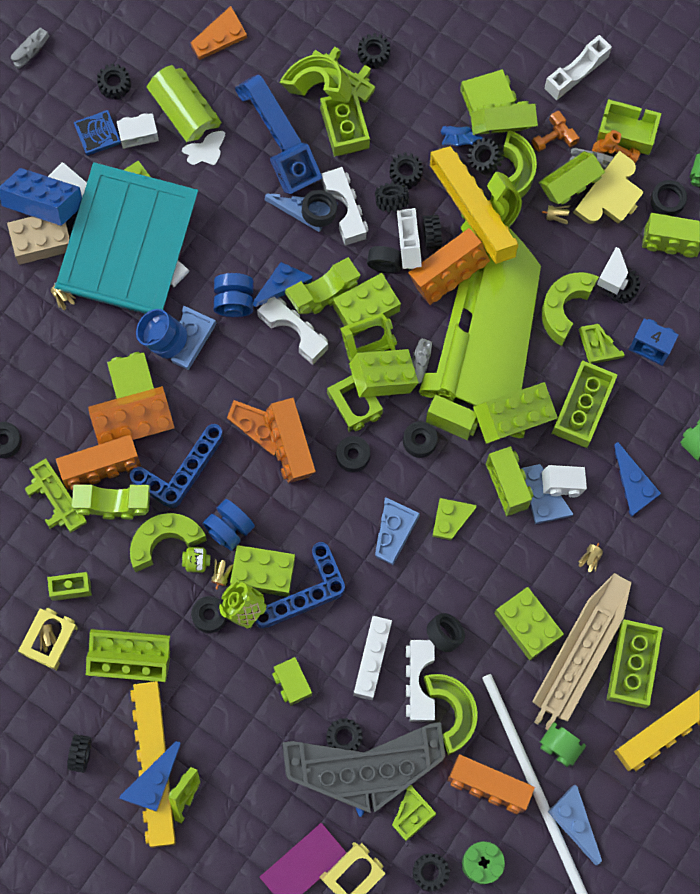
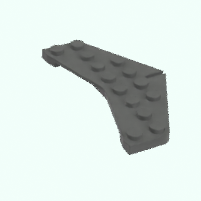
[282,722,445,813]

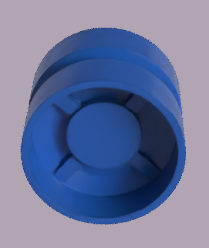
[213,273,254,317]
[136,309,187,358]
[202,499,255,551]

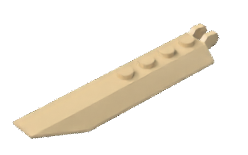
[532,573,632,730]

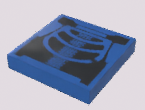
[74,110,121,156]

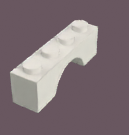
[545,35,612,100]
[321,167,368,246]
[397,208,422,269]
[257,297,328,365]
[353,616,392,701]
[406,640,435,722]

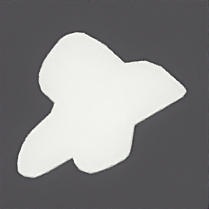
[182,131,225,165]

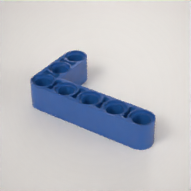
[235,74,302,152]
[130,424,223,508]
[255,542,345,629]

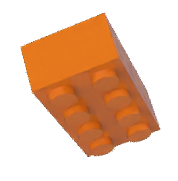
[408,228,490,305]
[88,386,174,445]
[265,398,316,483]
[56,435,141,490]
[447,754,535,814]

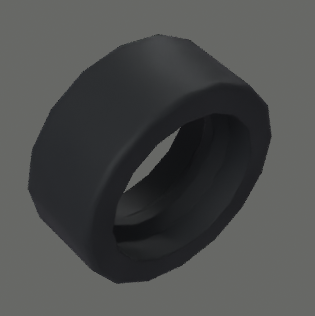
[650,180,687,216]
[301,190,338,227]
[367,246,402,273]
[426,613,465,652]

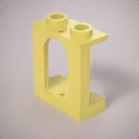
[18,608,78,670]
[319,842,386,894]

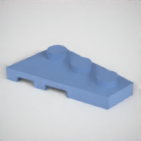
[521,464,573,524]

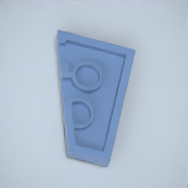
[171,305,217,370]
[375,497,420,565]

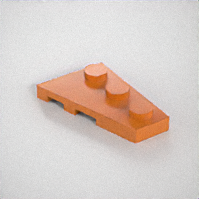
[191,6,247,60]
[227,400,277,456]

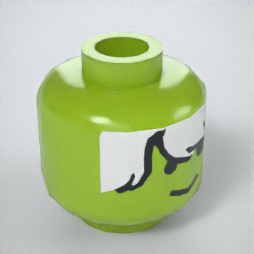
[182,547,211,573]

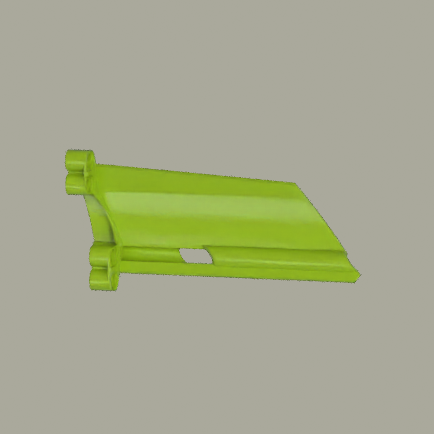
[419,228,541,438]

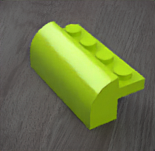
[147,65,222,142]
[86,629,170,682]

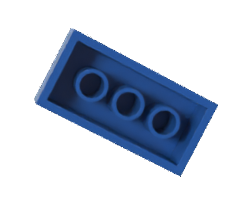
[0,168,82,226]

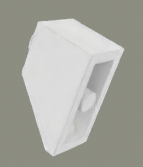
[597,247,628,294]

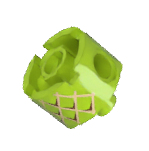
[219,581,267,628]

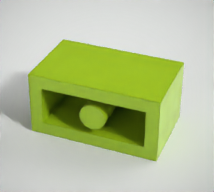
[47,572,92,601]
[272,657,312,706]

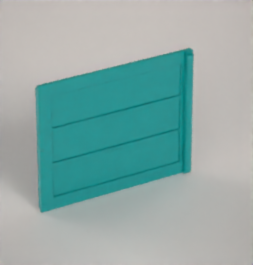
[54,162,198,314]

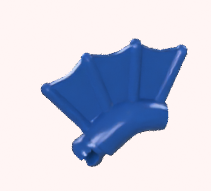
[441,126,484,147]

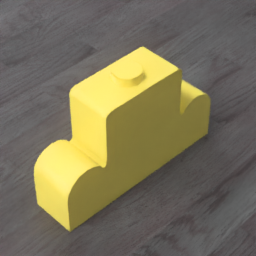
[573,151,643,224]

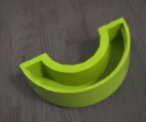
[280,55,351,103]
[490,130,537,200]
[461,172,522,235]
[285,257,360,314]
[542,272,599,346]
[72,485,150,520]
[130,513,207,572]
[423,674,477,756]

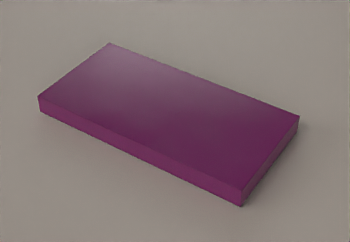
[260,823,347,894]

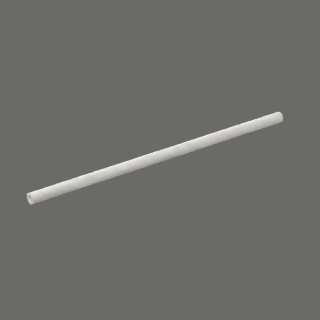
[482,674,588,894]

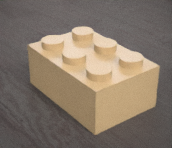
[7,216,70,265]

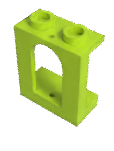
[340,313,397,362]
[327,375,383,432]

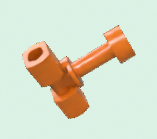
[532,111,580,152]
[592,130,640,163]

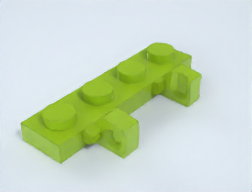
[312,47,376,104]
[25,459,87,533]

